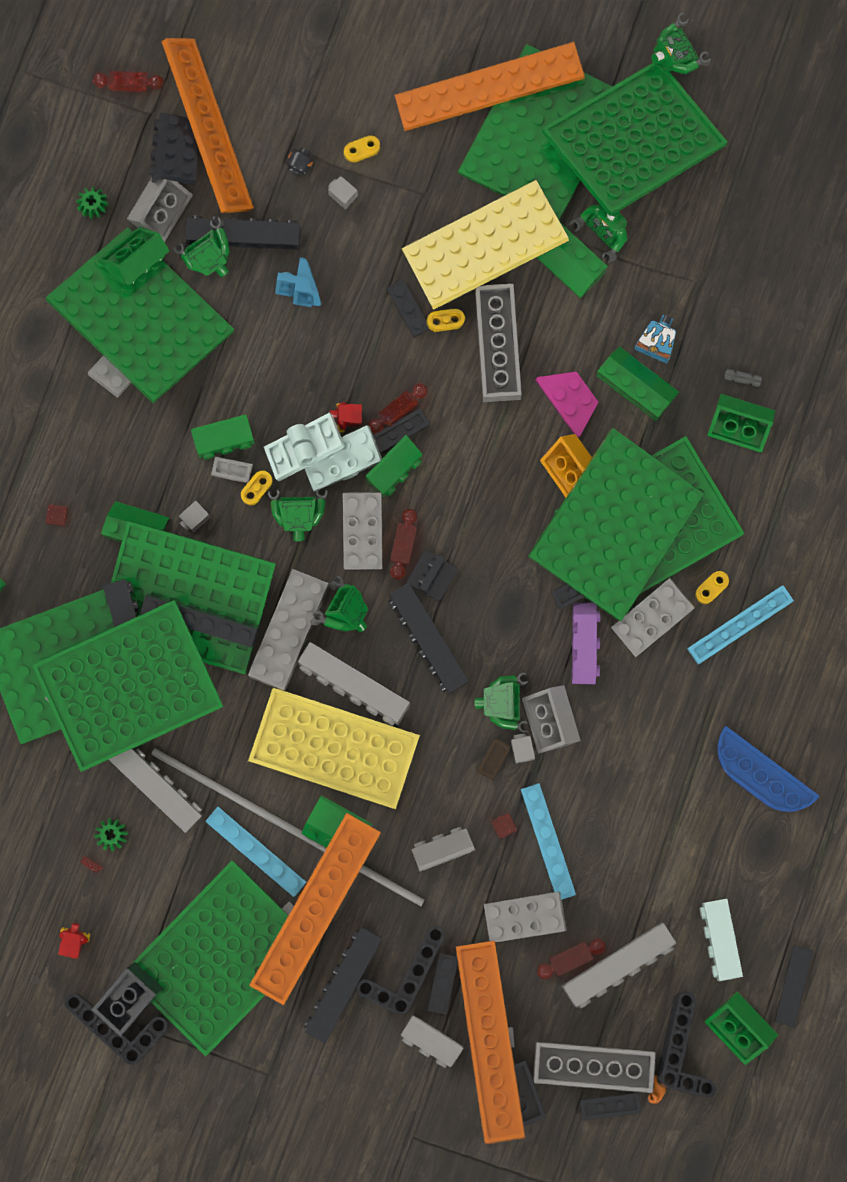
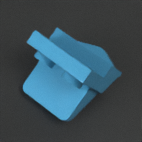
[275,257,321,307]

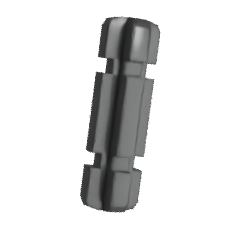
[724,369,762,387]

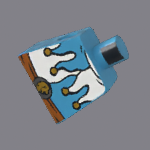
[634,315,676,364]

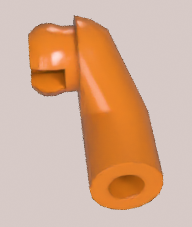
[648,1075,666,1104]

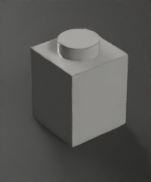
[328,176,358,209]
[179,501,210,533]
[511,734,535,764]

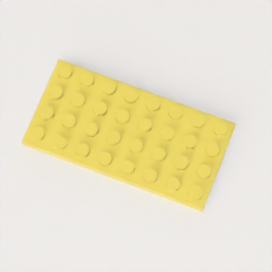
[402,180,569,310]
[248,688,420,809]

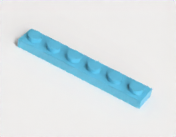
[687,585,794,665]
[521,784,576,899]
[205,807,306,897]

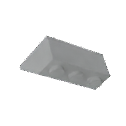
[127,178,193,242]
[522,685,581,754]
[412,827,475,872]
[401,1015,464,1068]

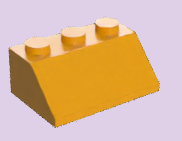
[540,434,592,497]

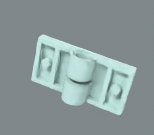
[264,413,345,481]
[305,426,382,491]

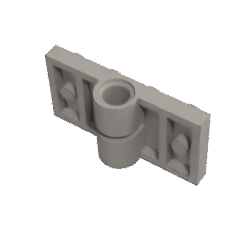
[88,356,131,398]
[343,492,382,569]
[611,578,695,657]
[484,892,567,942]

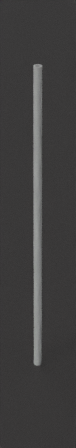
[151,748,424,906]

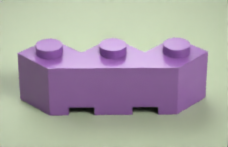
[572,603,600,684]

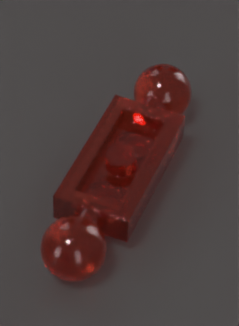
[93,71,164,92]
[368,383,428,434]
[390,509,417,580]
[537,939,606,979]

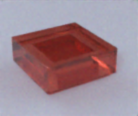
[45,505,68,527]
[491,813,517,839]
[80,856,103,873]

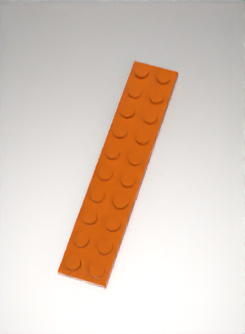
[162,38,254,213]
[395,42,584,131]
[249,813,381,1005]
[456,941,525,1144]

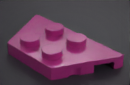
[535,372,598,438]

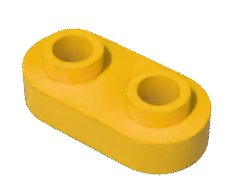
[344,136,380,163]
[427,309,465,332]
[241,471,273,505]
[695,571,729,604]

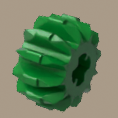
[76,187,109,219]
[94,818,128,852]

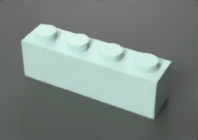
[700,899,743,981]

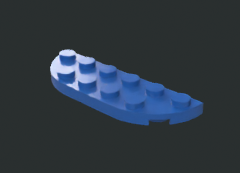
[717,726,819,812]

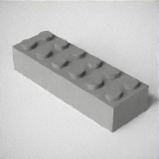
[475,284,521,402]
[248,569,329,691]
[298,642,410,726]
[562,923,676,1008]
[533,1042,655,1093]

